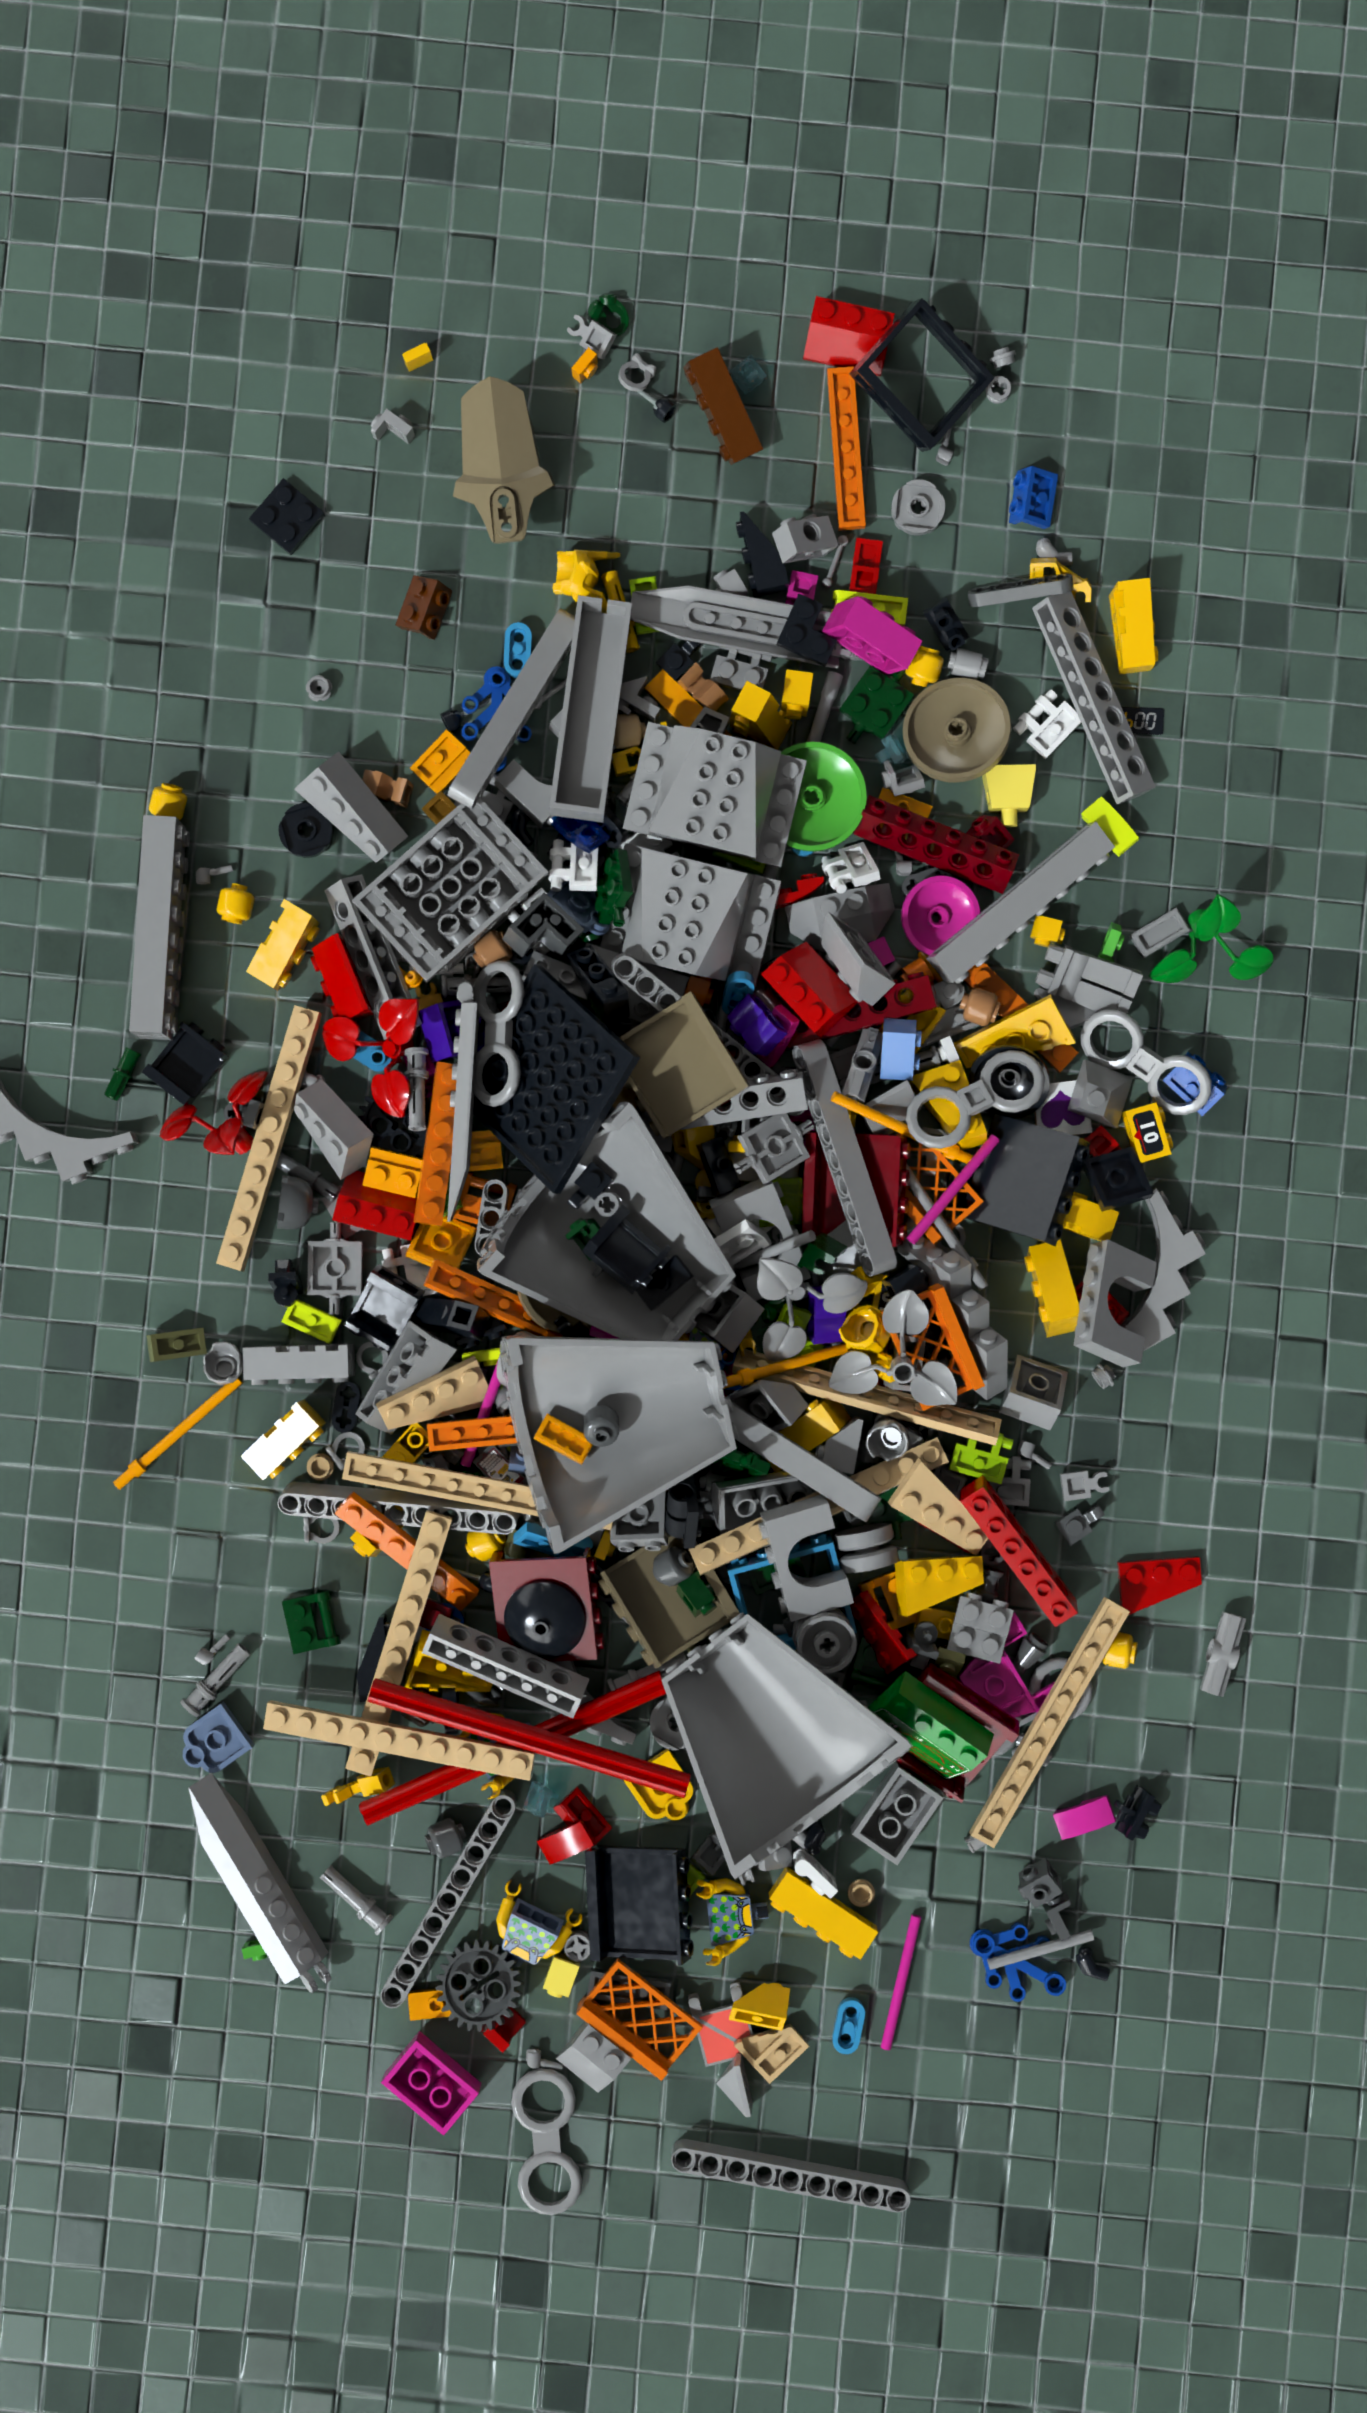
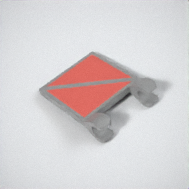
[688,1982,753,2067]

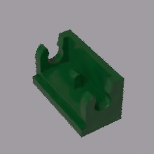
[797,1232,847,1275]

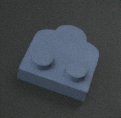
[547,881,610,935]
[183,1701,255,1773]

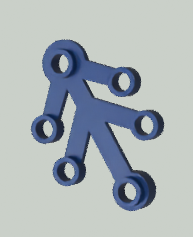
[461,666,532,772]
[969,1922,1066,2002]

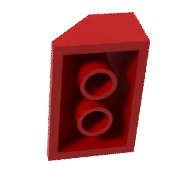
[803,296,895,376]
[310,933,374,1022]
[761,942,858,1037]
[332,1171,419,1241]

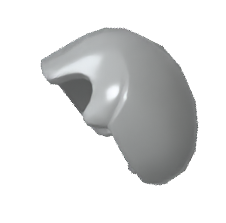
[203,1341,243,1385]
[866,1419,910,1462]

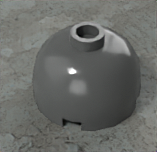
[277,1176,319,1230]

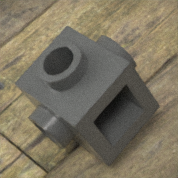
[1018,1858,1063,1908]

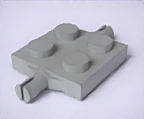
[734,1113,814,1184]
[307,1222,363,1314]

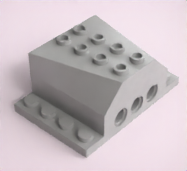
[623,722,807,868]
[352,798,548,982]
[600,843,782,987]

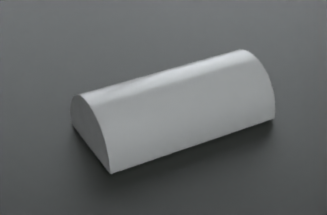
[711,1471,817,1535]

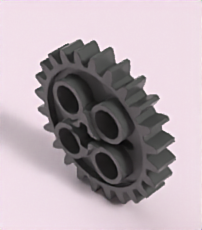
[435,1940,524,2032]

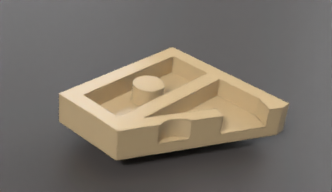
[734,2024,809,2084]

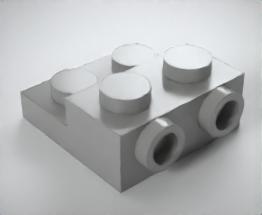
[610,1490,668,1552]
[947,1592,1014,1664]

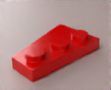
[1117,1556,1202,1615]
[850,1590,917,1675]

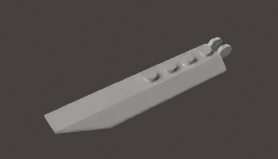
[630,585,860,669]
[447,982,480,1222]
[188,1773,332,1993]

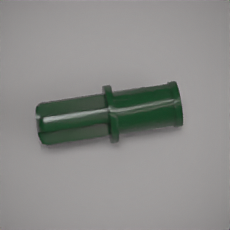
[104,1047,141,1101]

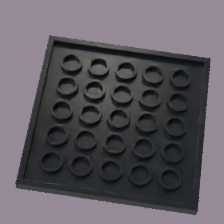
[473,964,641,1194]

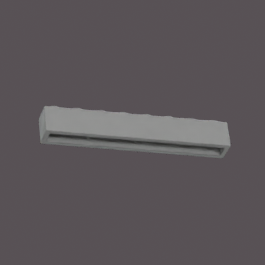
[926,822,1115,984]

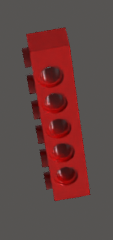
[960,1475,1078,1627]

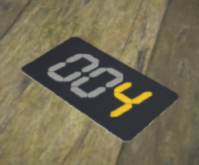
[1122,707,1164,735]

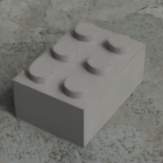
[850,1761,943,1865]

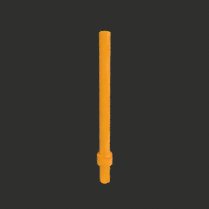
[831,1091,974,1164]
[723,1343,848,1389]
[113,1378,243,1490]

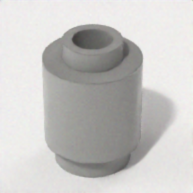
[947,648,989,680]

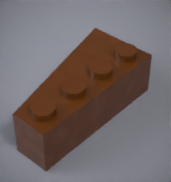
[683,347,763,465]

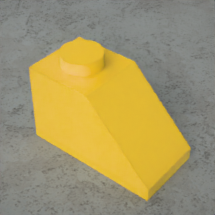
[729,1983,790,2031]

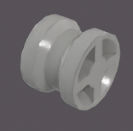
[564,1929,590,1962]

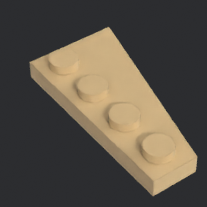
[376,1356,495,1430]
[888,1458,988,1555]

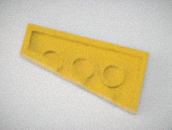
[954,994,1076,1068]

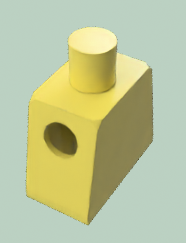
[982,764,1036,828]

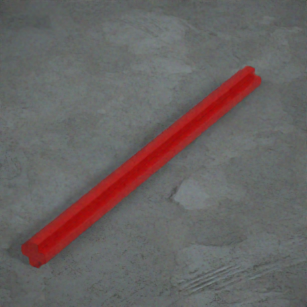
[359,1671,666,1826]
[367,1678,691,1798]

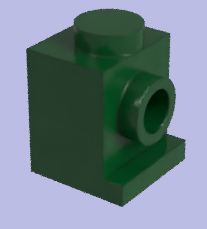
[676,1571,717,1618]

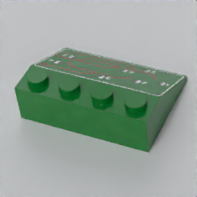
[868,1671,994,1780]

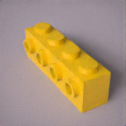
[769,1867,878,1960]

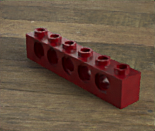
[853,795,1019,894]
[785,972,940,1051]

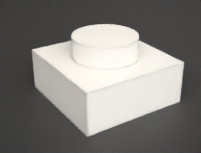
[936,1036,960,1064]

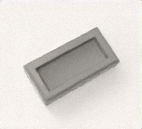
[1129,907,1190,958]

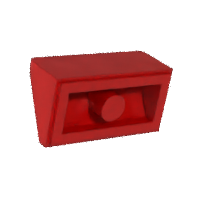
[553,1787,612,1849]

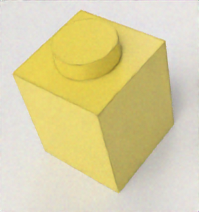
[543,1952,580,1998]

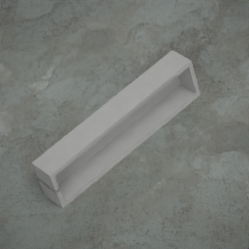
[549,595,632,823]
[129,815,190,1040]

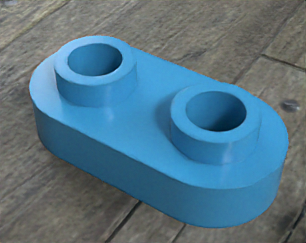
[504,622,532,678]
[722,971,754,1015]
[353,1031,393,1072]
[832,1997,865,2054]

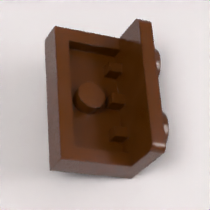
[395,575,452,640]

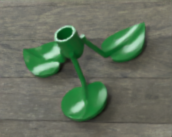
[1148,894,1274,983]

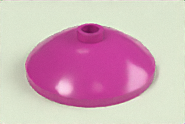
[901,876,980,955]

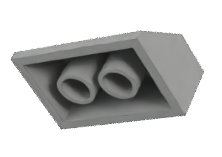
[821,912,896,1006]

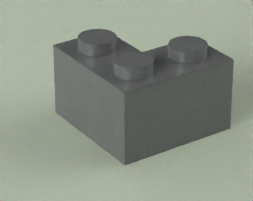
[502,892,584,959]

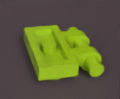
[948,1433,1013,1484]

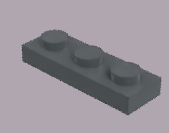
[587,1968,671,2010]

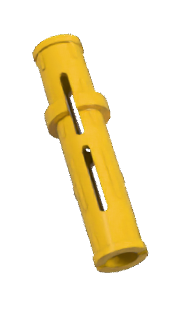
[601,570,640,653]

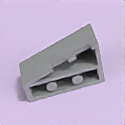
[294,1079,373,1180]

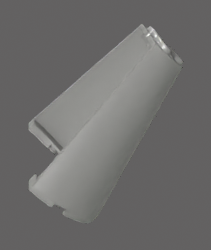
[477,1102,736,1340]
[500,1335,738,1554]
[661,1612,913,1879]

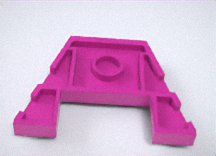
[958,1612,1055,1718]

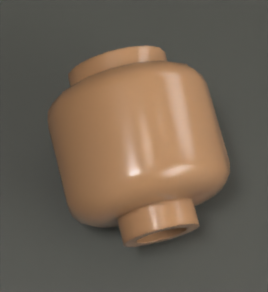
[473,930,513,968]
[959,988,1001,1026]

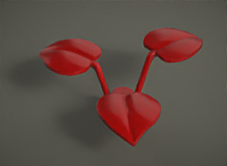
[322,998,419,1118]
[159,1071,268,1155]

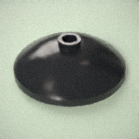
[968,1044,1050,1119]
[504,1580,586,1658]

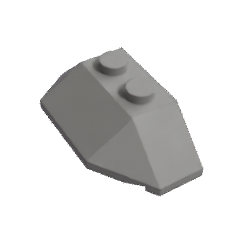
[784,883,895,952]

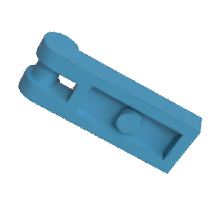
[513,1522,593,1557]

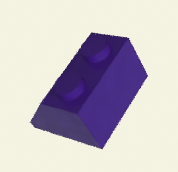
[419,1000,485,1063]

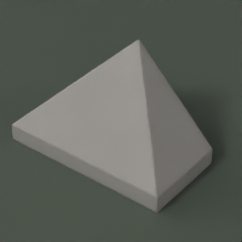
[716,2053,753,2117]

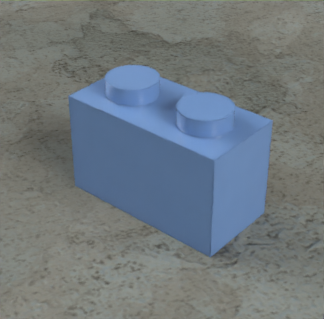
[880,1018,922,1081]

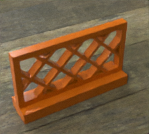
[895,1133,984,1245]
[880,1283,985,1411]
[576,1958,703,2081]

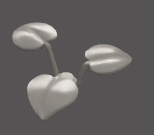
[757,1258,868,1361]
[829,1289,957,1406]

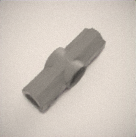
[842,1027,883,1104]
[1200,1611,1246,1697]

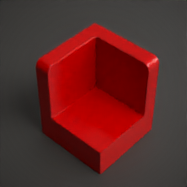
[483,2007,526,2053]

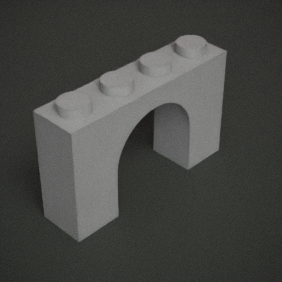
[494,709,616,829]
[708,1179,811,1301]
[1073,1240,1157,1367]
[758,1494,854,1622]

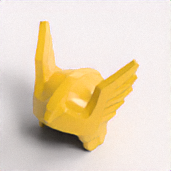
[552,549,621,614]
[839,1305,890,1354]

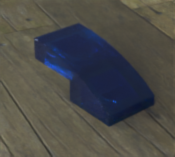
[551,816,610,854]

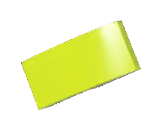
[1081,796,1139,857]

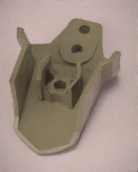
[453,376,556,544]

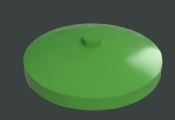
[781,742,867,852]

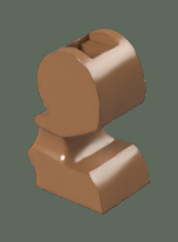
[677,662,729,712]
[362,770,414,808]

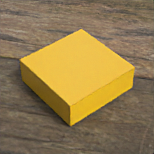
[402,343,433,372]

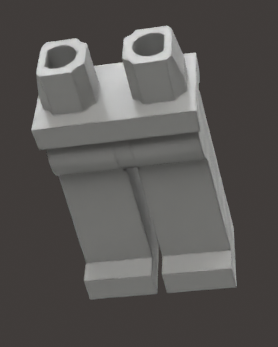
[1035,944,1143,1013]

